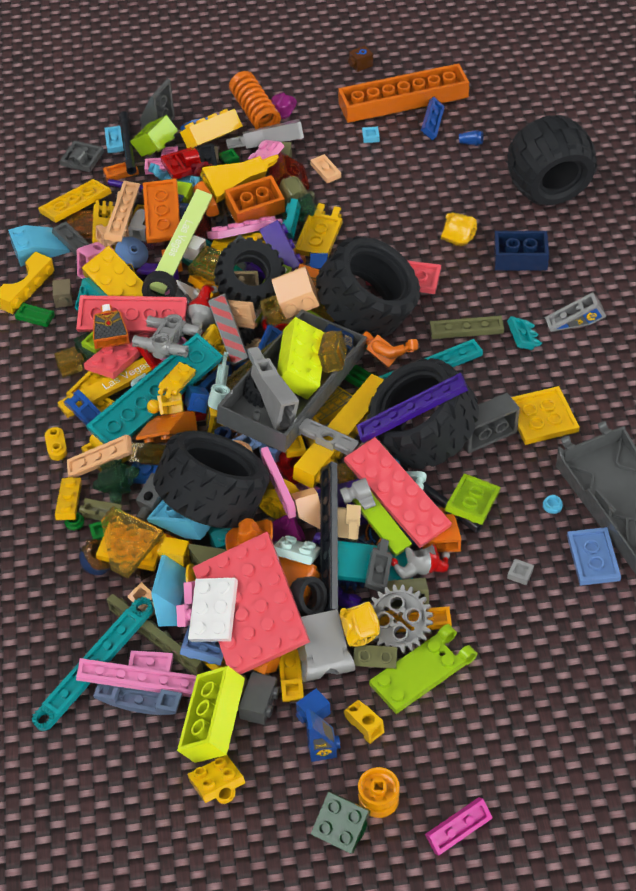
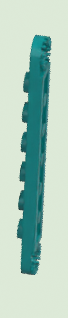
[32,597,154,731]

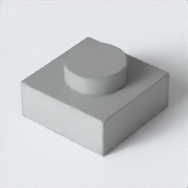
[507,559,534,585]

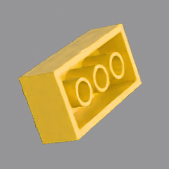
[82,246,144,296]

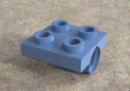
[180,626,223,666]

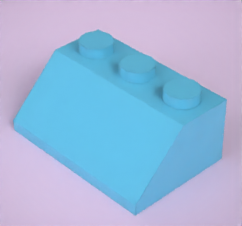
[151,555,186,627]

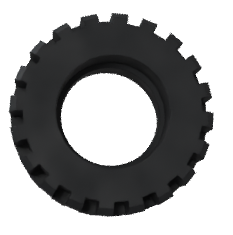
[214,237,285,310]

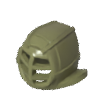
[279,176,315,211]

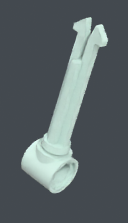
[208,351,230,410]

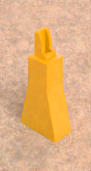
[200,155,279,203]

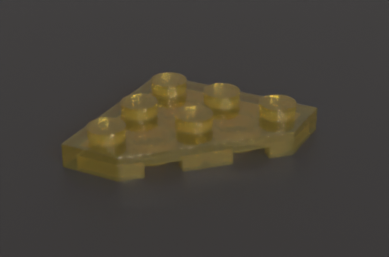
[101,506,163,578]

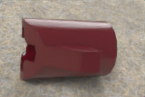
[191,162,213,179]

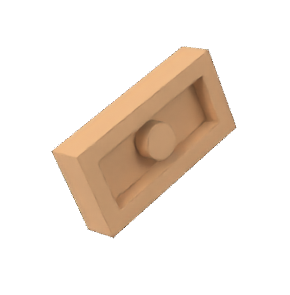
[310,154,341,183]

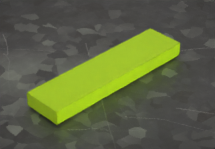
[352,492,412,557]

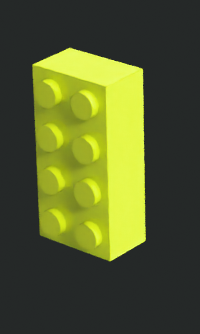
[277,317,327,400]
[177,666,245,763]

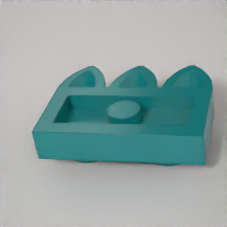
[507,316,542,350]

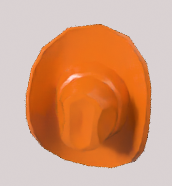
[225,518,273,550]

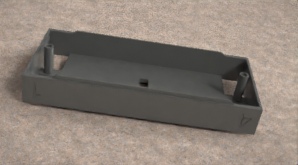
[217,310,367,453]

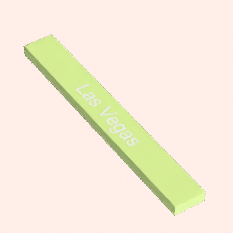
[150,189,213,294]

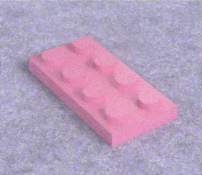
[207,216,283,239]

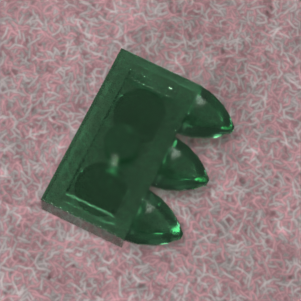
[282,193,317,222]

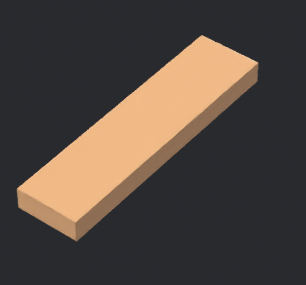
[67,434,132,478]

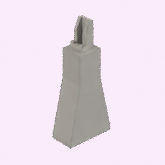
[226,119,304,149]
[247,347,299,431]

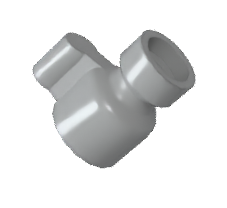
[339,478,376,510]

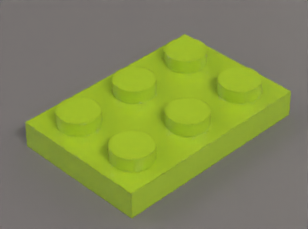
[445,473,501,525]

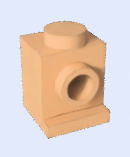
[127,582,155,619]

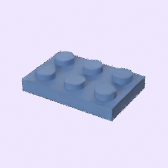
[567,527,621,586]

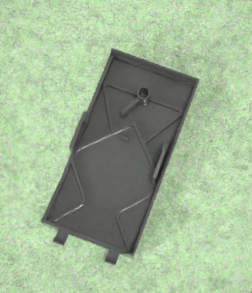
[556,420,636,574]

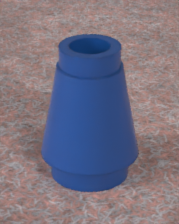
[459,130,483,146]

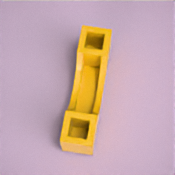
[0,251,55,314]

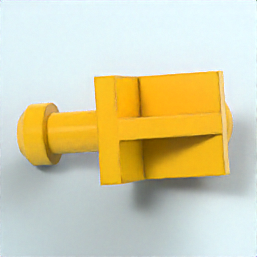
[147,393,184,415]

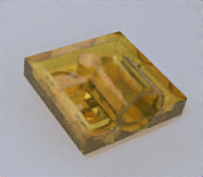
[188,245,222,282]

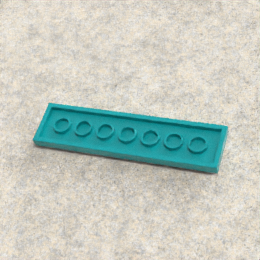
[86,333,223,444]

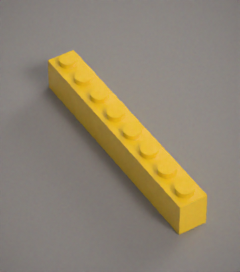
[293,374,384,488]

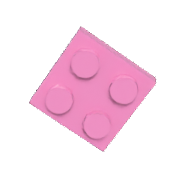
[248,140,285,160]

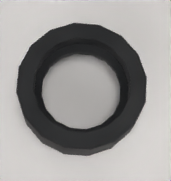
[142,271,178,297]
[290,577,328,617]

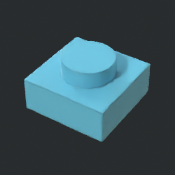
[362,126,380,143]

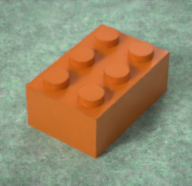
[225,175,285,223]

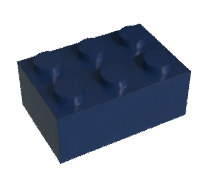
[494,231,549,270]

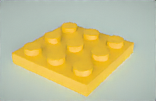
[511,386,580,445]

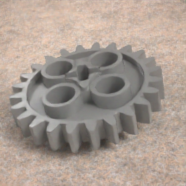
[371,584,433,654]

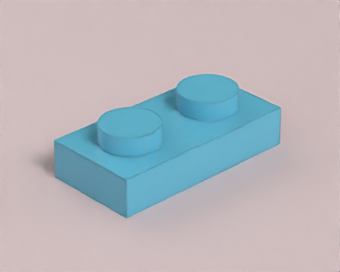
[104,126,124,153]

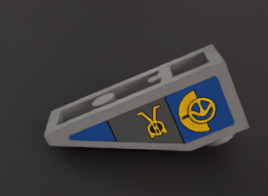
[545,292,606,332]

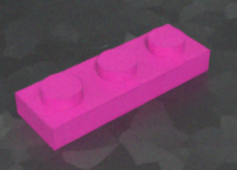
[425,797,493,855]

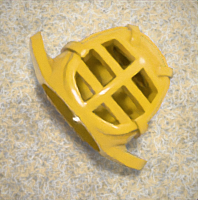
[441,212,477,246]
[340,601,380,647]

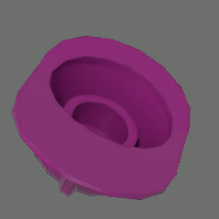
[271,92,297,120]

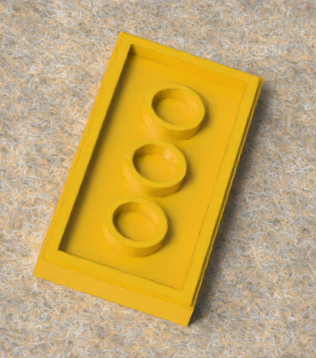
[38,179,112,223]

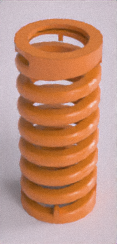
[229,71,281,129]

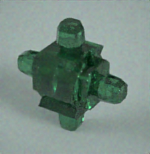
[93,459,139,504]

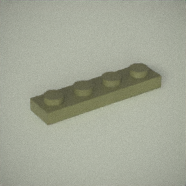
[430,316,504,339]

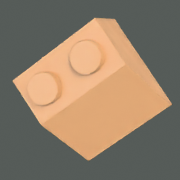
[272,266,320,319]

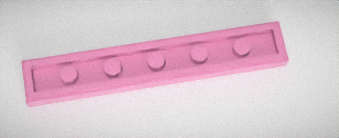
[76,658,196,697]

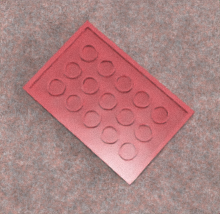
[193,532,310,675]

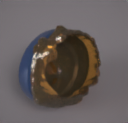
[79,539,114,575]

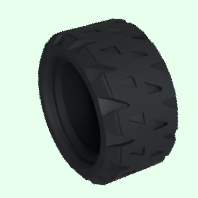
[316,236,420,337]
[367,358,479,469]
[153,431,270,528]

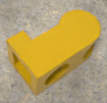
[344,700,384,744]

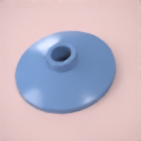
[115,237,148,269]

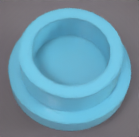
[543,495,563,514]

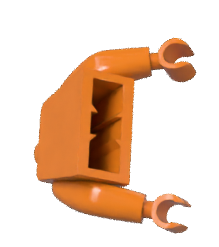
[363,331,418,368]

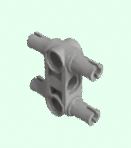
[132,314,202,359]

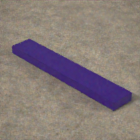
[356,373,468,443]

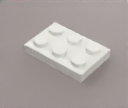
[188,578,238,642]

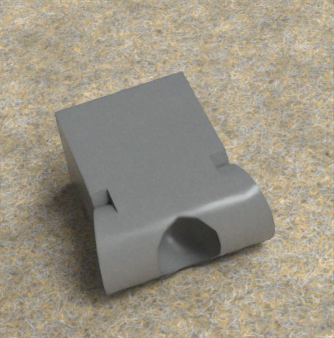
[297,609,355,682]

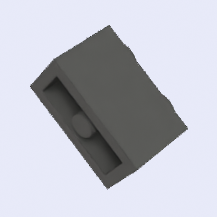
[238,672,280,725]

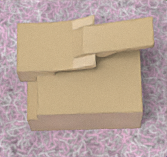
[338,504,361,542]

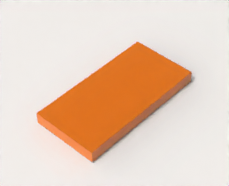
[143,178,180,244]

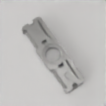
[298,418,359,455]

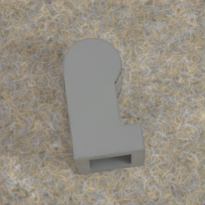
[128,209,146,241]

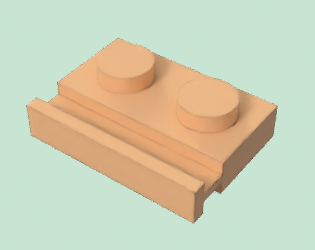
[228,300,257,329]

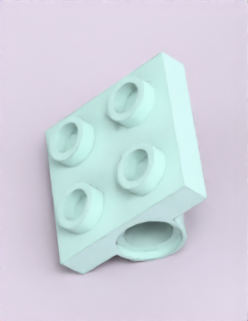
[274,536,320,565]

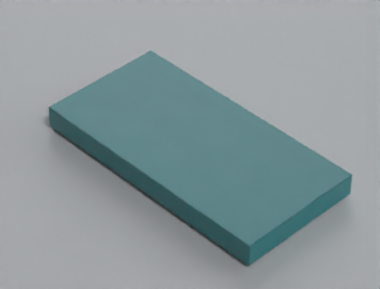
[338,541,413,583]

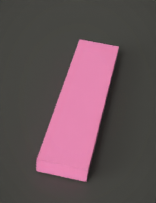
[261,446,296,519]

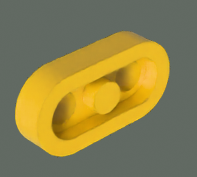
[45,427,67,461]

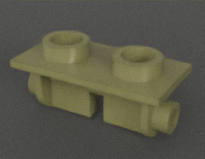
[79,498,122,524]
[354,645,397,669]

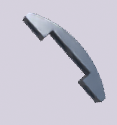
[93,684,182,715]

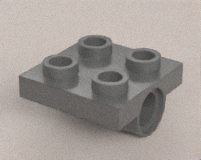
[60,141,104,172]

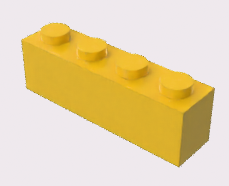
[180,109,243,149]

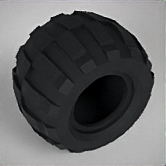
[507,115,597,206]

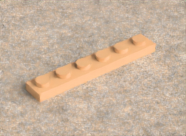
[104,181,140,242]

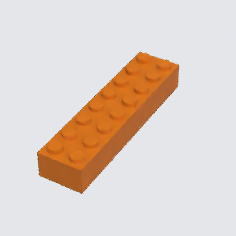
[338,63,469,123]

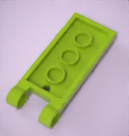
[369,624,477,714]

